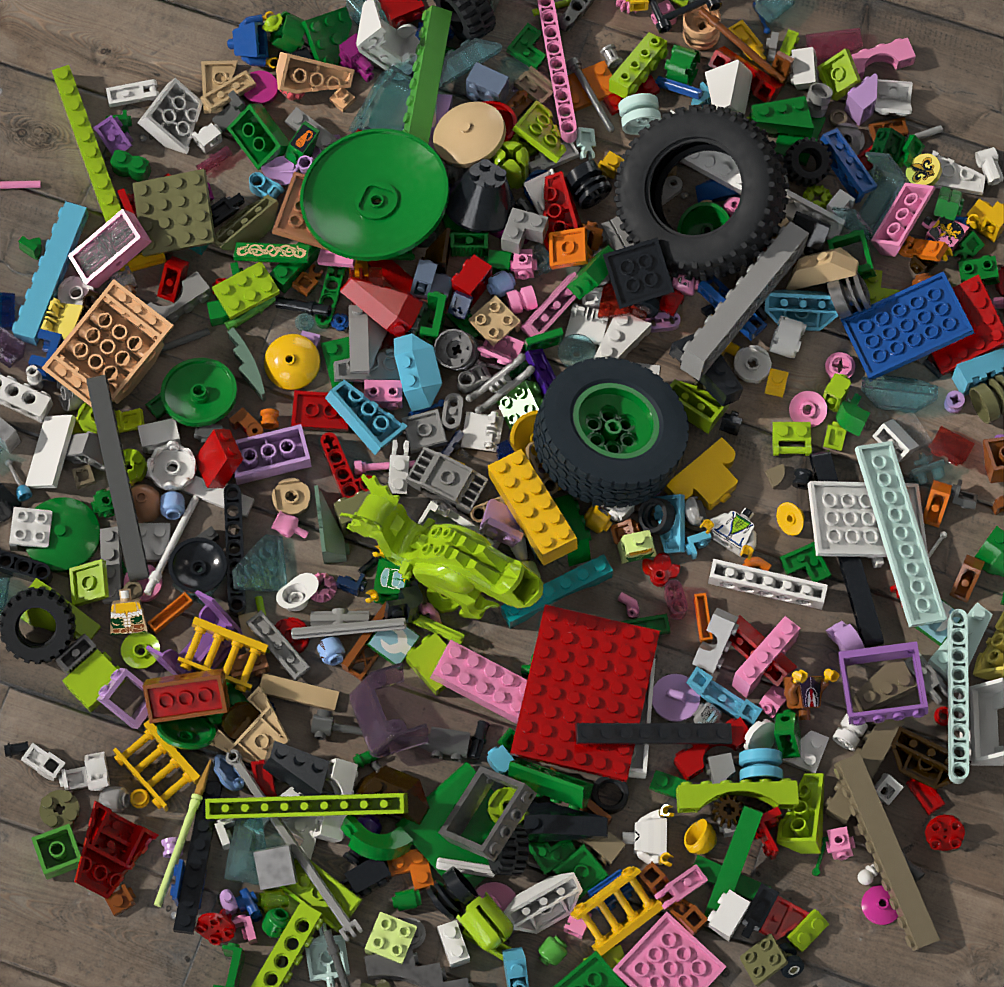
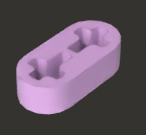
[645,312,680,332]

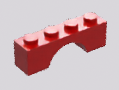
[708,46,783,103]
[674,717,749,781]

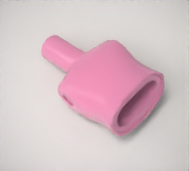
[271,510,309,539]

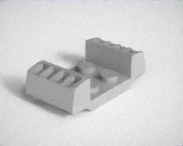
[406,447,488,514]

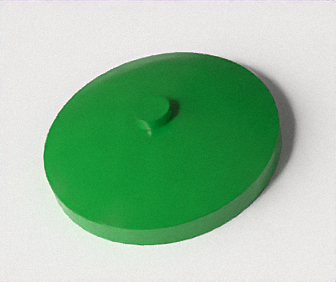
[161,358,238,427]
[25,497,100,573]

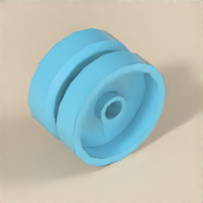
[739,748,783,782]

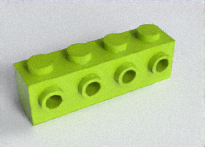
[609,32,668,98]

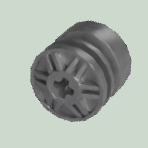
[827,271,871,319]
[434,329,480,371]

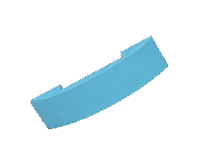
[686,666,763,726]

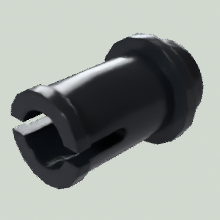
[4,741,29,758]

